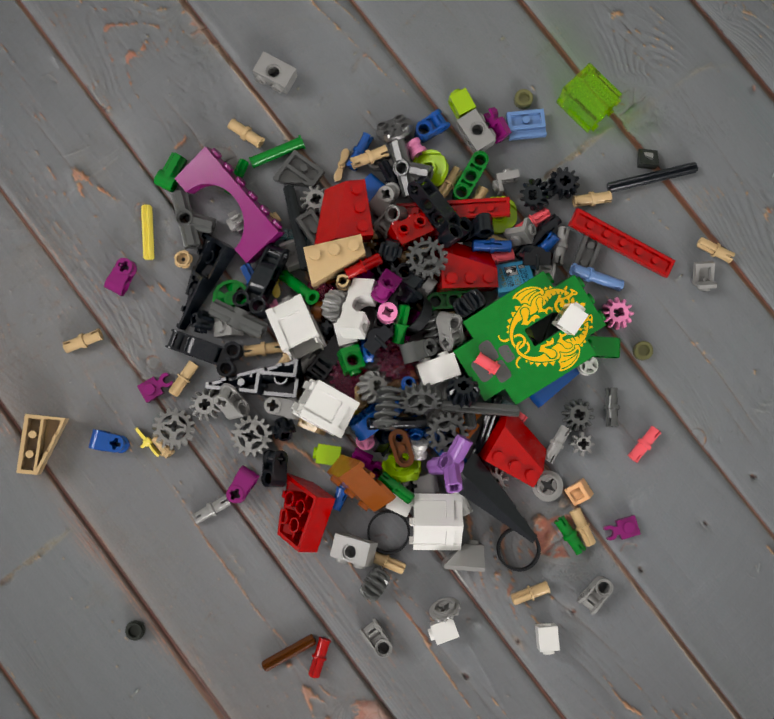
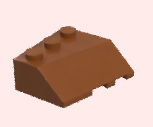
[327,454,396,512]

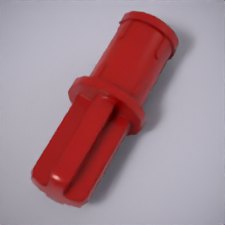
[344,253,383,280]
[308,637,331,678]

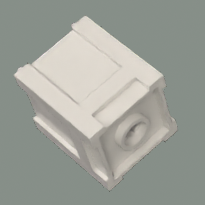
[265,294,327,361]
[291,379,360,438]
[409,493,464,550]

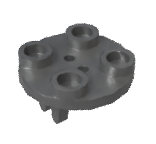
[376,114,413,148]

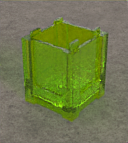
[556,62,622,133]

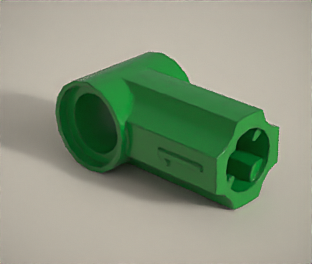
[154,152,187,193]

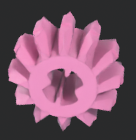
[602,297,634,330]

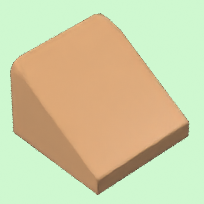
[564,478,594,506]

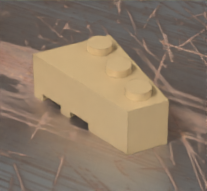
[303,234,366,290]
[16,414,69,475]

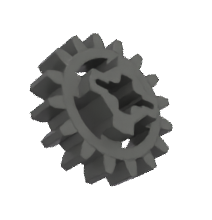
[406,237,448,280]
[399,382,442,417]
[425,412,469,453]

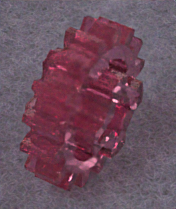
[377,338,416,380]
[330,358,367,398]

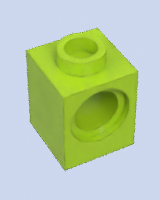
[448,88,476,120]
[313,444,342,465]

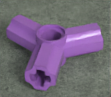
[426,434,473,494]

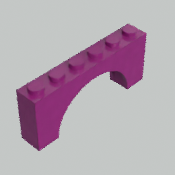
[174,147,285,264]

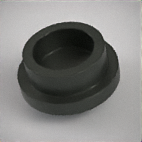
[125,620,146,641]

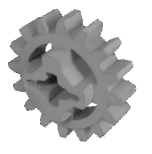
[152,408,195,450]
[230,415,273,457]

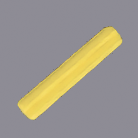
[141,205,155,260]

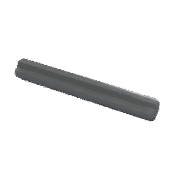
[441,400,520,417]

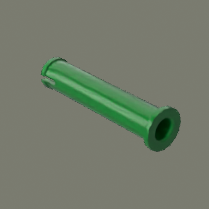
[249,135,306,169]
[279,270,319,305]

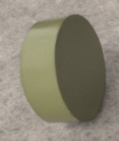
[514,89,533,109]
[633,341,653,361]

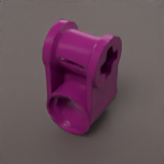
[104,258,137,296]
[371,268,403,303]
[226,465,260,503]

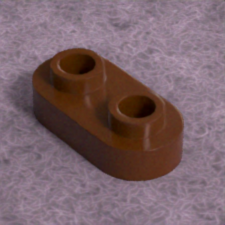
[311,300,331,325]
[389,429,416,467]

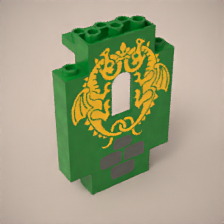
[453,271,606,405]

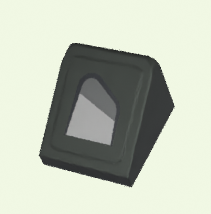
[637,149,659,169]

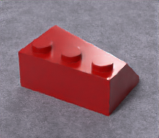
[314,179,374,245]
[433,236,499,292]
[479,416,547,488]
[277,473,336,552]

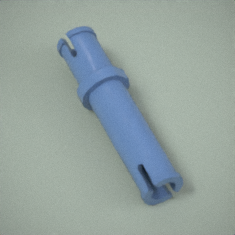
[569,263,624,292]

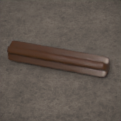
[261,634,316,671]

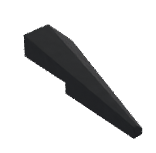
[176,233,236,331]
[205,359,304,400]
[459,452,537,543]

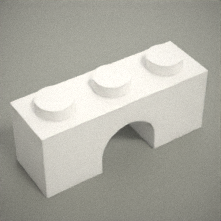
[337,278,377,339]

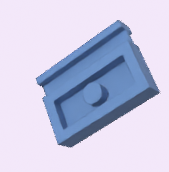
[506,109,547,141]

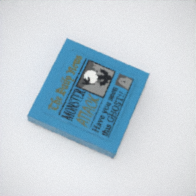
[496,261,534,297]

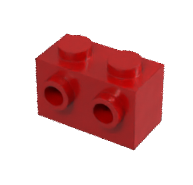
[387,212,434,251]

